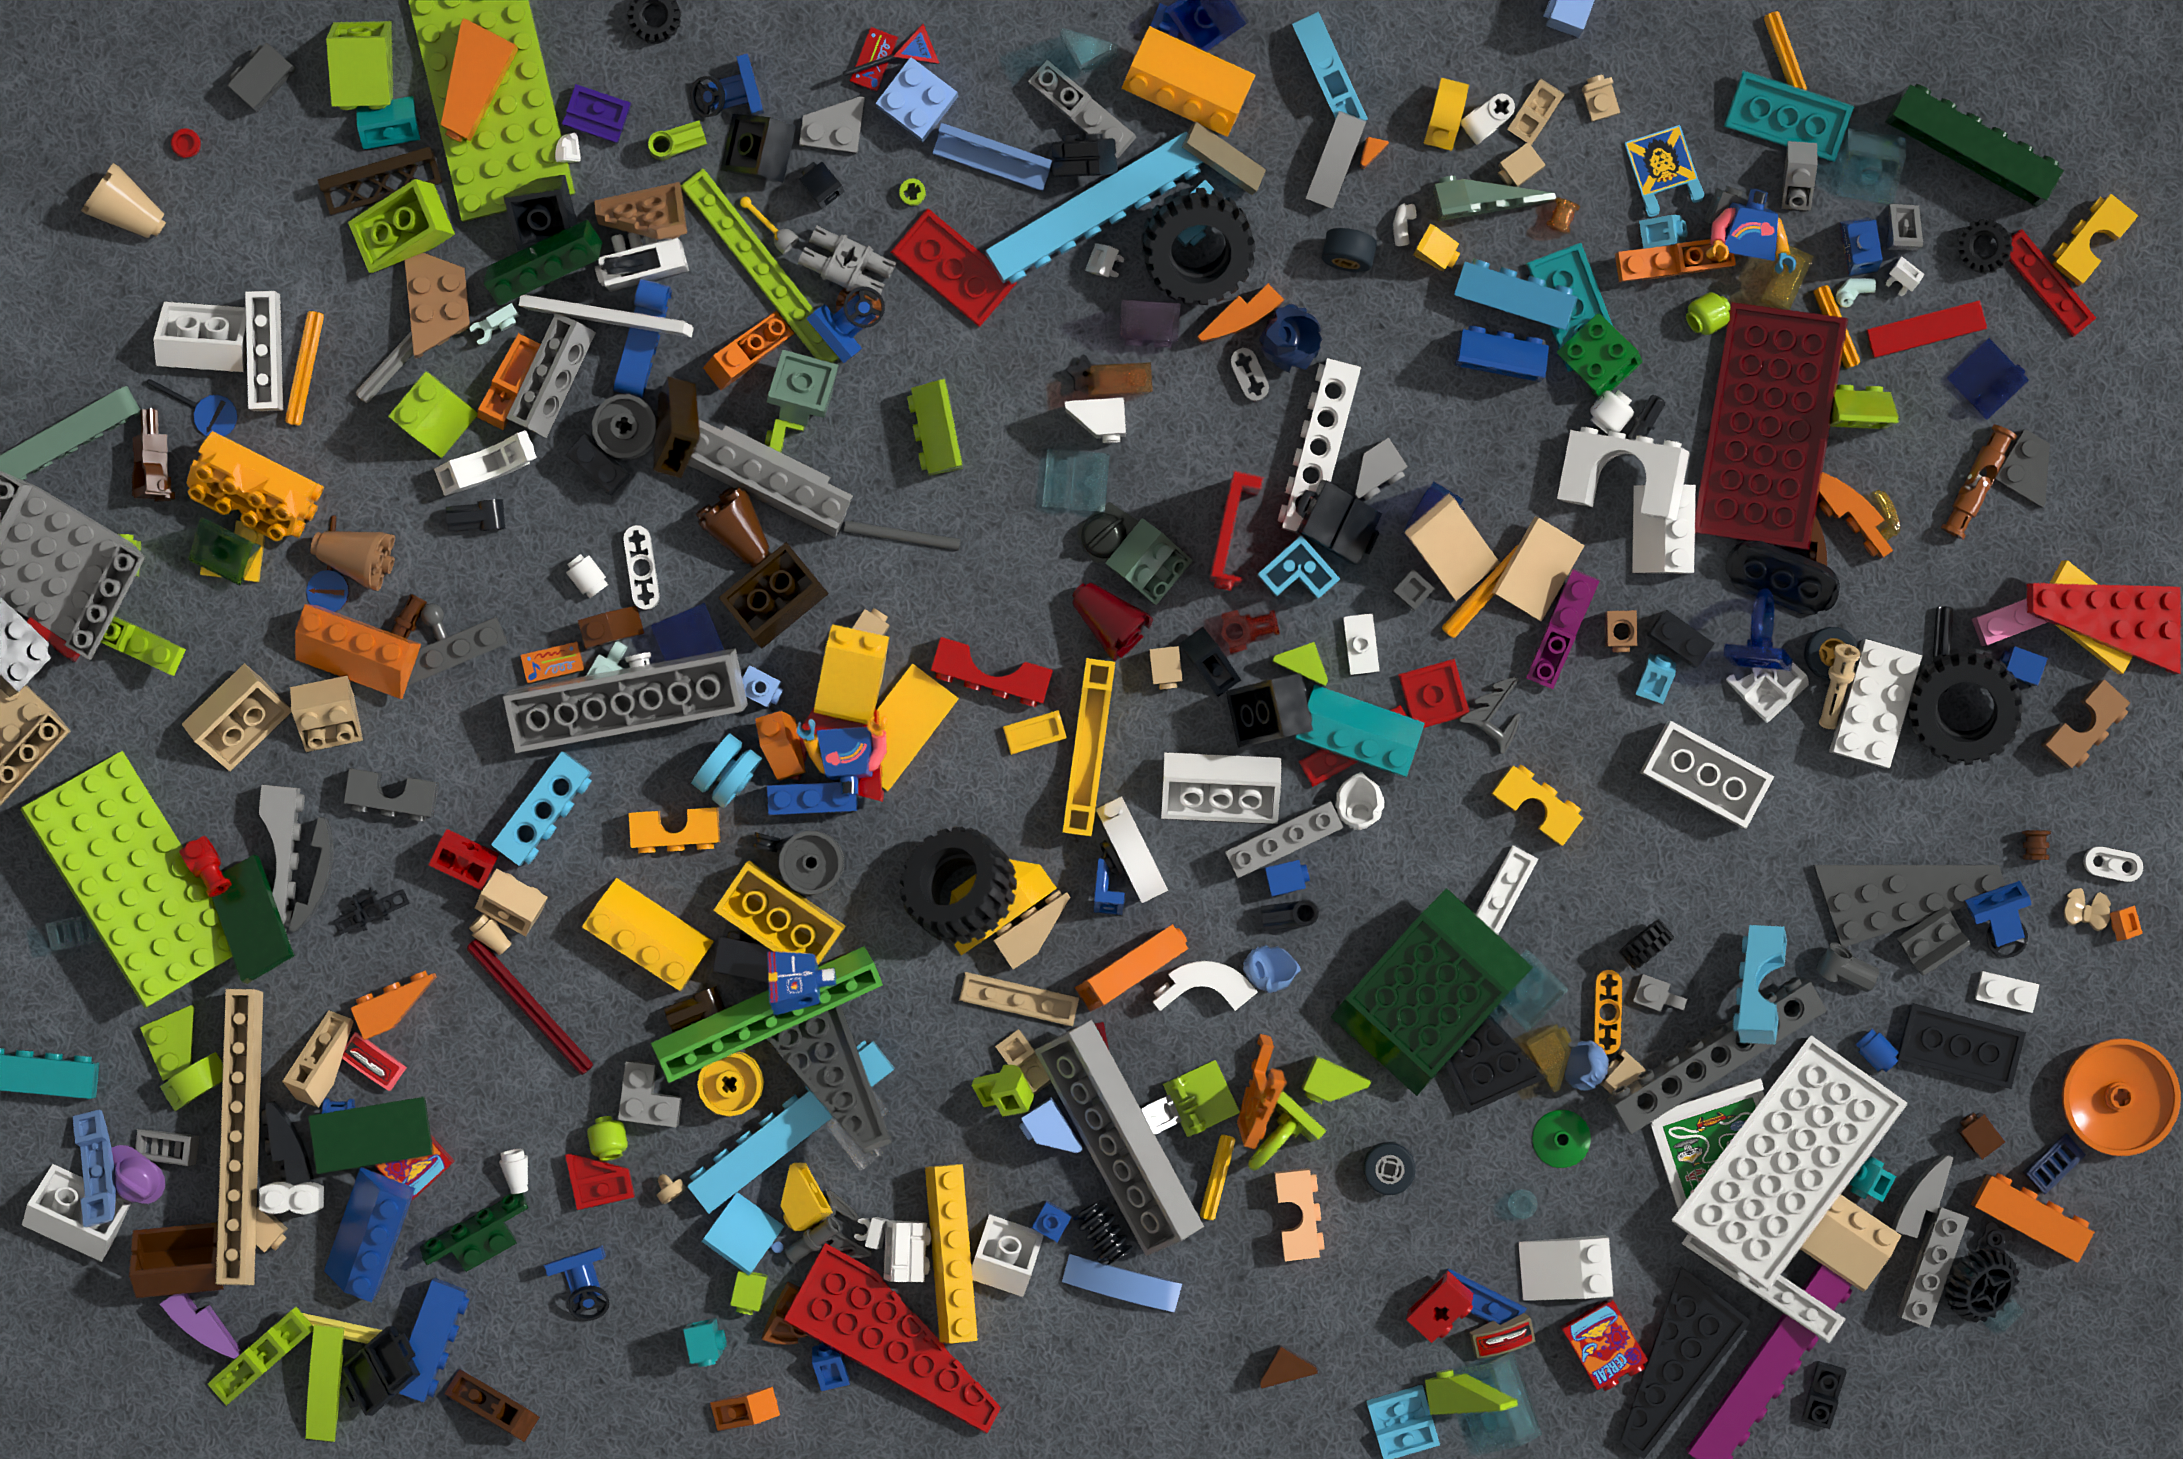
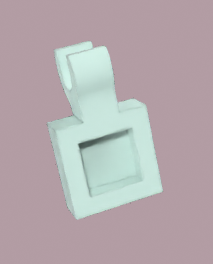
[469,303,520,345]
[586,641,628,676]

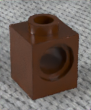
[1957,1112,2005,1160]

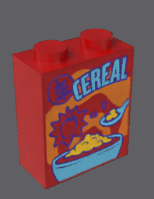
[375,1135,455,1201]
[1560,1297,1648,1391]

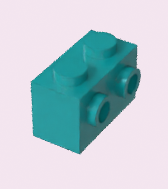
[683,1318,727,1367]

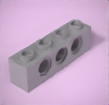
[506,313,596,438]
[1224,801,1344,878]
[1897,1206,1969,1328]

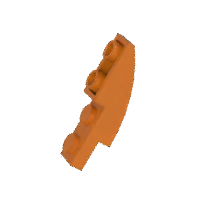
[1615,239,1736,282]
[1818,472,1893,559]

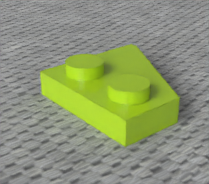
[140,1005,195,1081]

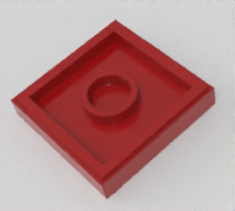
[1398,659,1469,728]

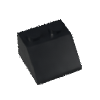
[720,114,796,183]
[504,174,578,250]

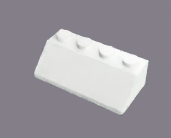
[1161,753,1281,824]

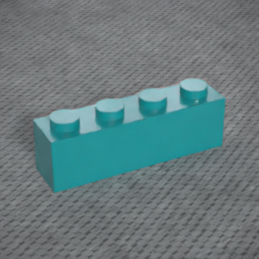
[0,1048,99,1099]

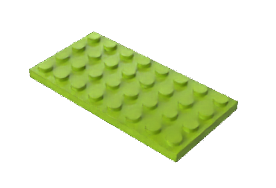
[408,0,576,222]
[21,751,233,1009]

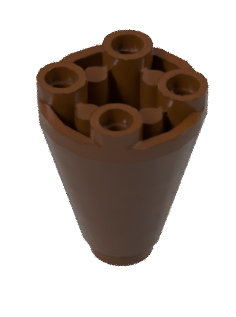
[696,486,771,568]

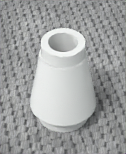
[499,1149,528,1194]

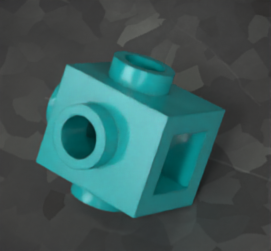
[1849,1155,1896,1202]

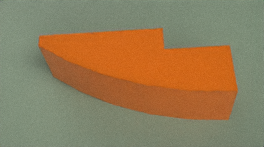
[1197,284,1284,343]
[477,333,541,430]

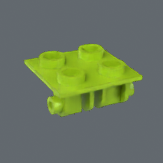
[1163,1060,1240,1137]

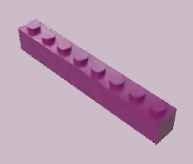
[1686,1262,1853,1459]

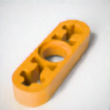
[1593,970,1622,1055]

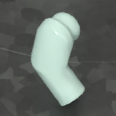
[1836,278,1876,308]

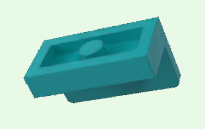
[356,96,421,150]

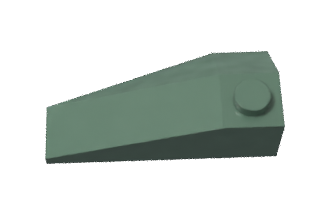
[1433,176,1556,221]

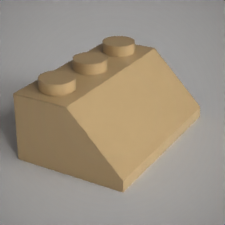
[182,663,291,771]
[1800,1194,1902,1292]

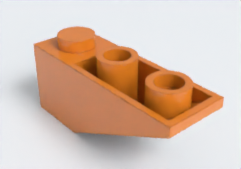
[703,311,794,390]
[351,970,436,1040]

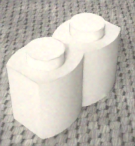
[259,1182,324,1214]

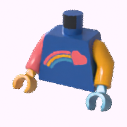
[1706,189,1796,274]
[797,715,888,795]

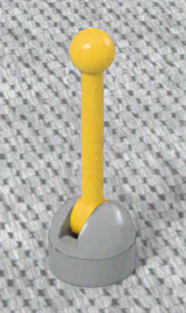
[740,196,799,255]

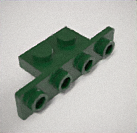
[420,1193,528,1272]

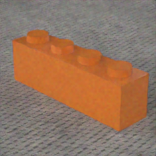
[1971,1173,2095,1263]

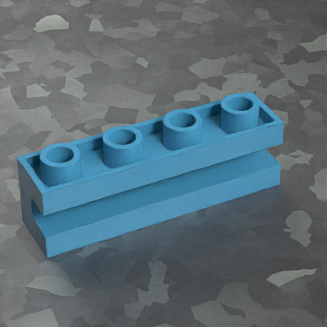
[1454,258,1578,331]

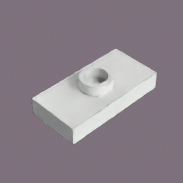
[1343,613,1380,675]

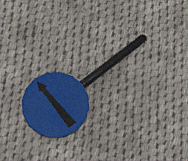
[147,379,237,436]

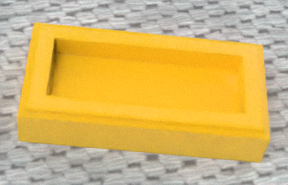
[1003,710,1067,755]

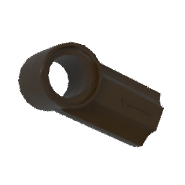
[664,986,725,1032]

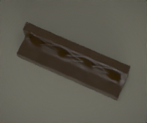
[317,146,442,216]

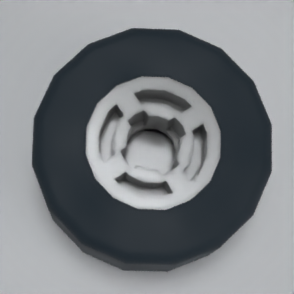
[1363,1142,1416,1195]

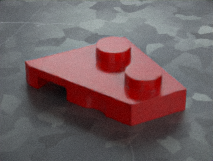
[565,1153,635,1210]

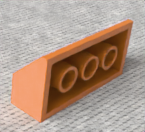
[295,604,421,699]

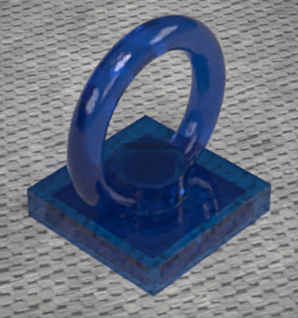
[1723,588,1793,671]

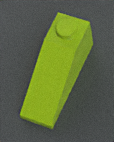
[1425,1369,1518,1415]

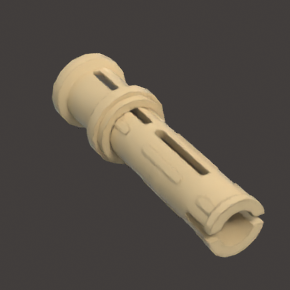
[1819,644,1861,729]

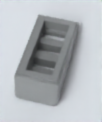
[135,1129,199,1166]

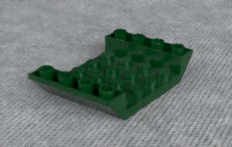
[1331,888,1534,1096]

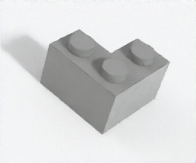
[618,1060,682,1127]

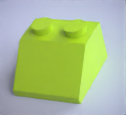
[1301,1055,1371,1104]

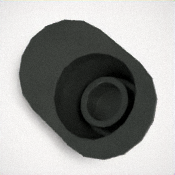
[1077,502,1139,563]

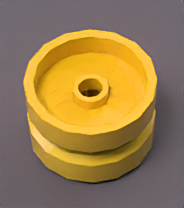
[697,1051,764,1117]

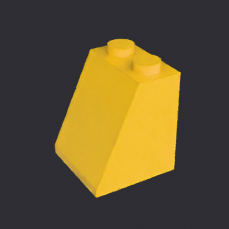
[813,624,889,724]

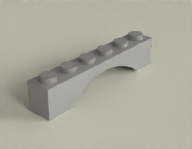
[259,785,305,945]

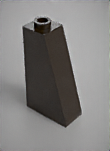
[653,377,700,478]

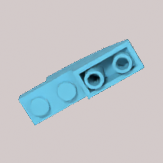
[1292,12,1368,121]

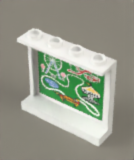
[1650,1077,1765,1211]

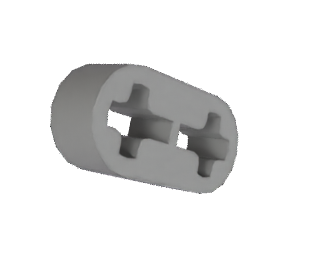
[1230,348,1269,401]

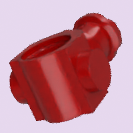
[179,835,232,897]

